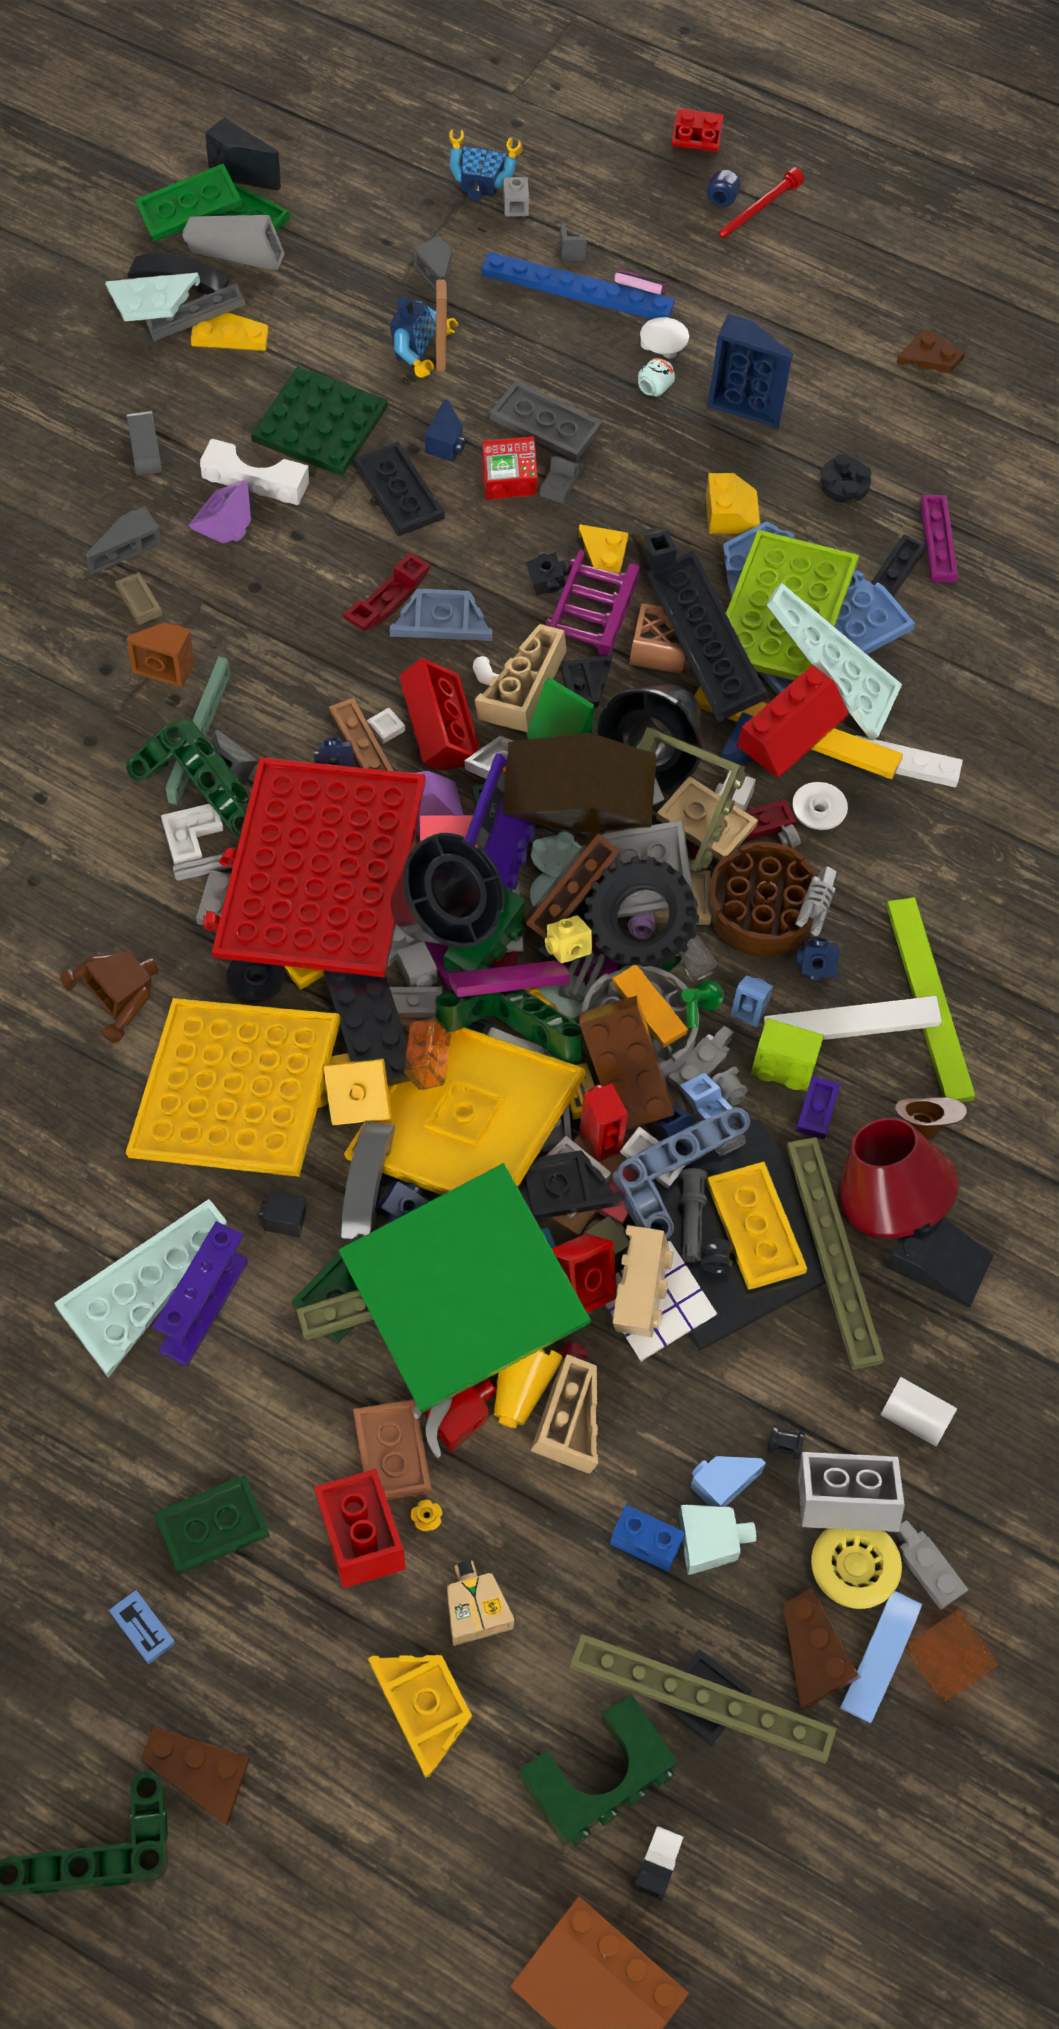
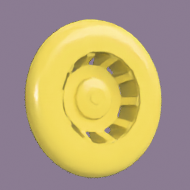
[811,1528,902,1609]

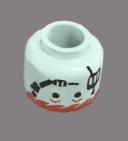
[638,358,675,396]

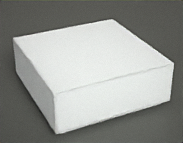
[367,708,405,744]

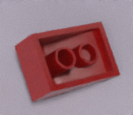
[314,1469,406,1588]

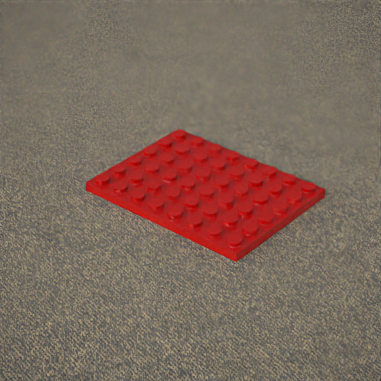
[212,757,426,977]

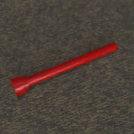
[719,167,804,238]

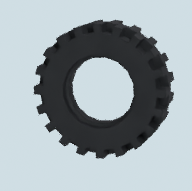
[585,856,700,969]

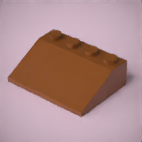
[510,1897,689,2029]

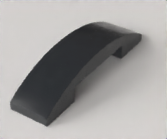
[127,253,229,295]

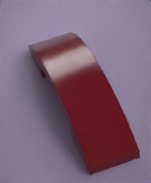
[343,552,430,631]

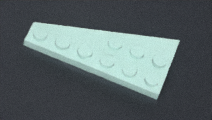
[767,583,902,741]

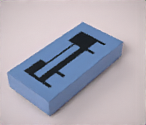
[109,1590,175,1665]

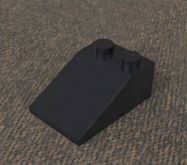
[205,117,281,191]
[886,1217,994,1308]

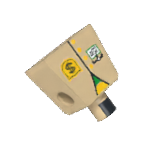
[447,1560,514,1646]

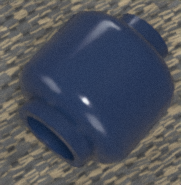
[707,170,741,207]

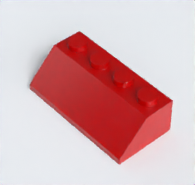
[399,658,480,771]
[737,665,849,779]

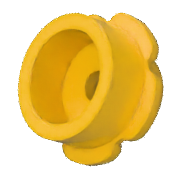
[411,1500,443,1531]

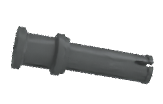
[679,1168,707,1262]

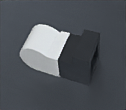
[633,1826,683,1901]

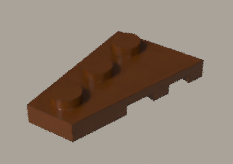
[783,1588,861,1710]
[141,1727,250,1827]

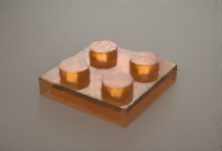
[905,1609,999,1703]

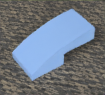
[680,1073,738,1126]

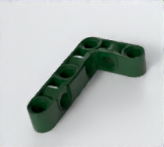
[126,718,250,837]
[435,989,584,1063]
[0,1771,168,1896]

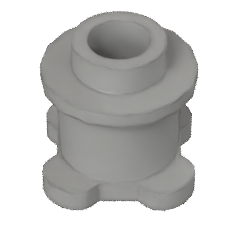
[712,1067,748,1106]

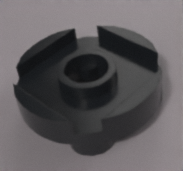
[820,454,872,503]

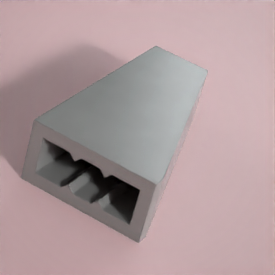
[182,215,285,270]

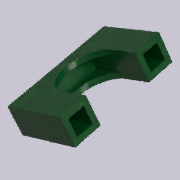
[518,1693,678,1846]

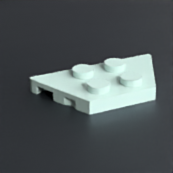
[106,273,200,321]

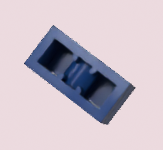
[610,1505,685,1572]

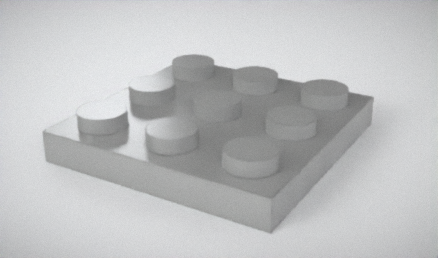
[600,820,692,918]

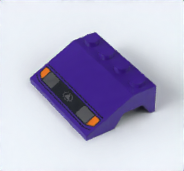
[465,753,535,891]

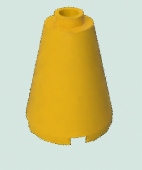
[494,1349,563,1429]

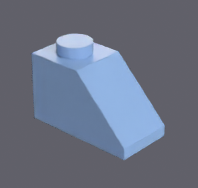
[690,1456,766,1507]

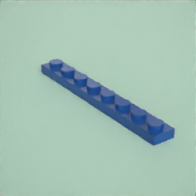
[481,252,675,319]

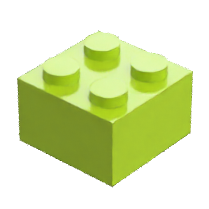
[751,1018,824,1091]

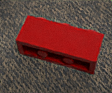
[579,1083,628,1162]

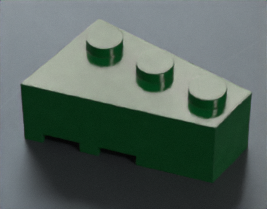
[444,885,525,973]

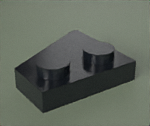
[561,654,612,708]

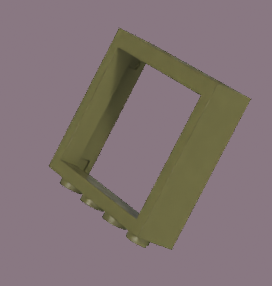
[604,727,746,872]

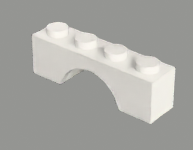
[200,438,309,505]

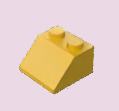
[706,473,760,534]

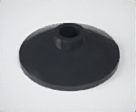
[227,960,285,1002]

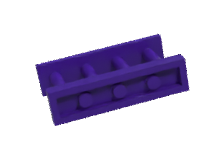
[153,1221,248,1367]

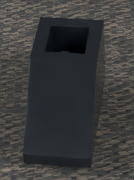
[632,528,677,571]

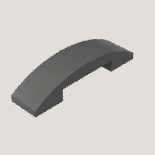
[341,1121,395,1240]

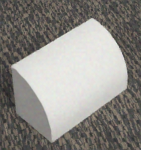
[881,1377,957,1446]

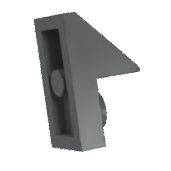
[540,456,583,504]

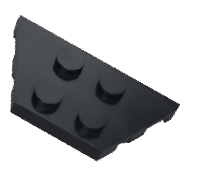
[518,1150,622,1220]

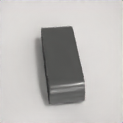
[127,411,162,476]

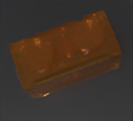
[403,1018,451,1090]

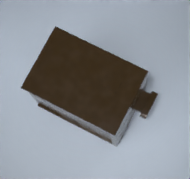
[502,733,657,833]

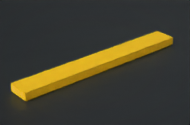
[694,686,903,779]

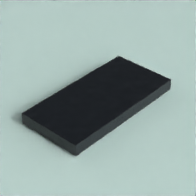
[353,442,445,537]

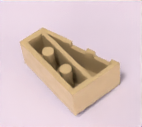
[531,1354,598,1474]

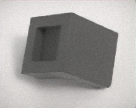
[559,224,587,262]

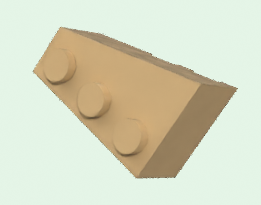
[613,1225,674,1338]

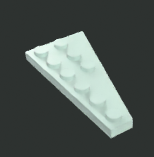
[54,1199,228,1378]

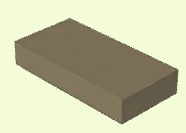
[115,572,162,625]

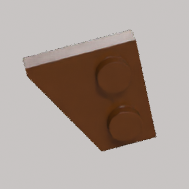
[897,329,965,373]

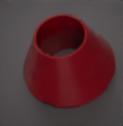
[838,1118,959,1238]

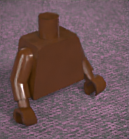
[60,951,158,1043]

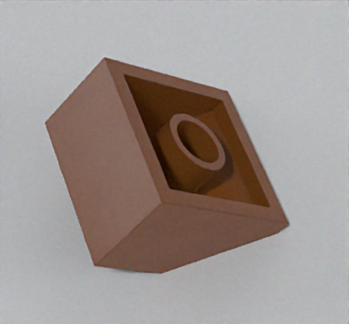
[127,622,195,687]

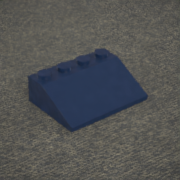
[708,313,793,428]

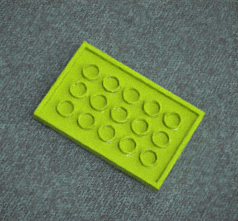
[726,530,859,681]

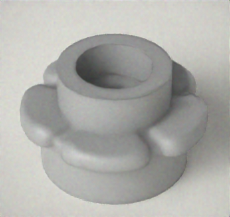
[778,824,801,849]

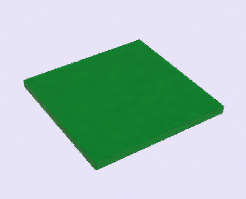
[338,1163,591,1413]

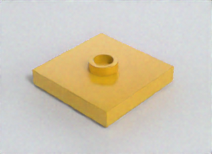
[323,1059,392,1125]

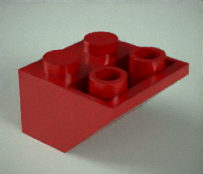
[672,109,724,153]

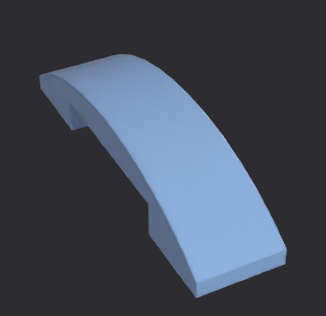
[840,1591,922,1723]

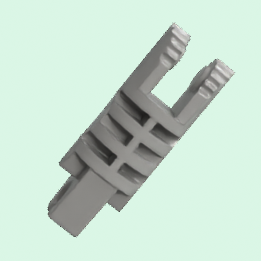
[796,866,836,936]

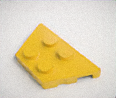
[368,1655,472,1778]

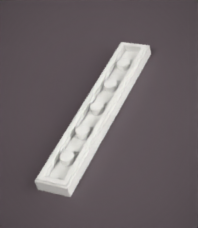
[764,996,942,1040]

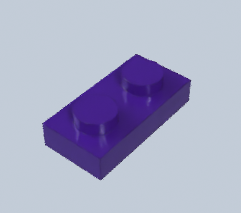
[796,1076,840,1139]

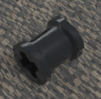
[767,1425,805,1460]

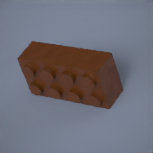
[579,995,674,1130]

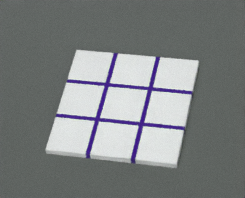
[605,1241,717,1361]

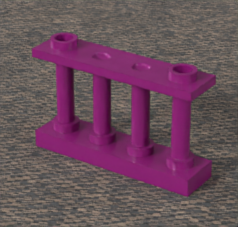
[545,550,640,656]

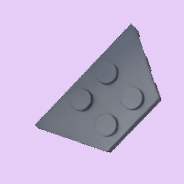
[390,589,493,641]

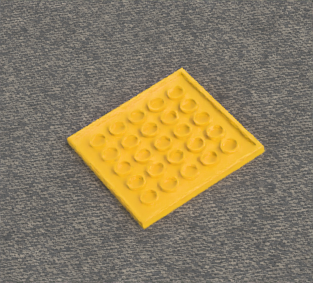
[126,998,341,1177]

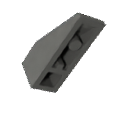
[85,506,162,575]

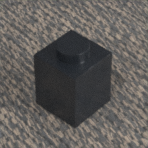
[259,1191,307,1238]

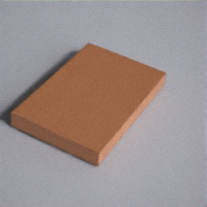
[353,1399,431,1500]

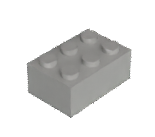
[798,1452,905,1532]

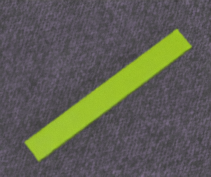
[886,897,975,1103]

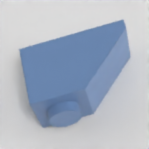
[730,975,773,1027]

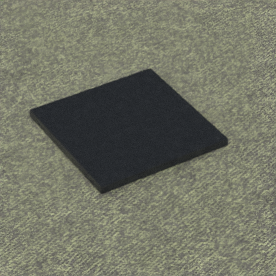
[622,1119,856,1351]

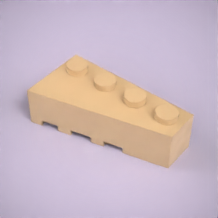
[475,624,567,732]

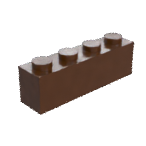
[524,831,620,939]

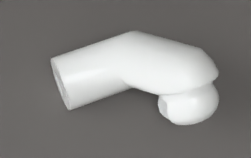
[473,656,499,685]

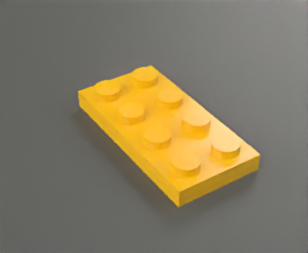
[706,1162,807,1290]

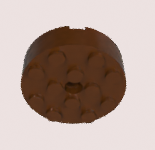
[708,842,819,957]

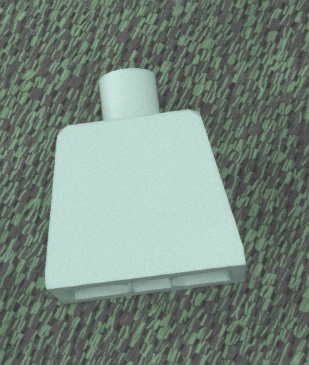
[678,1505,756,1575]

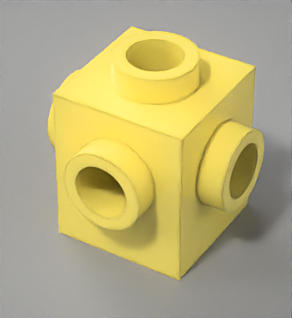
[545,915,592,963]

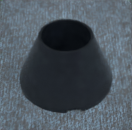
[597,684,703,790]
[391,833,505,948]

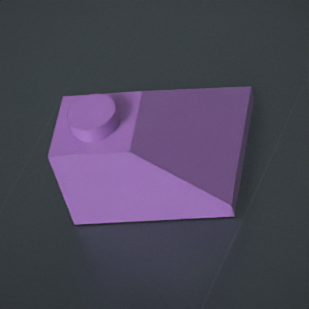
[188,480,251,543]
[415,771,464,839]

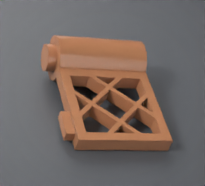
[629,603,689,674]

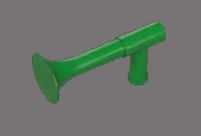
[681,980,724,1028]

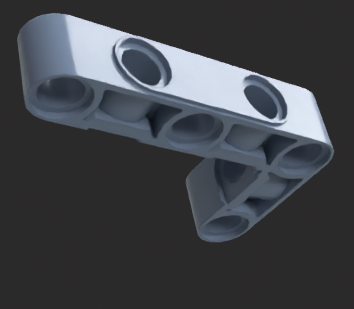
[613,1107,750,1239]

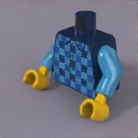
[450,129,522,201]
[390,297,458,378]

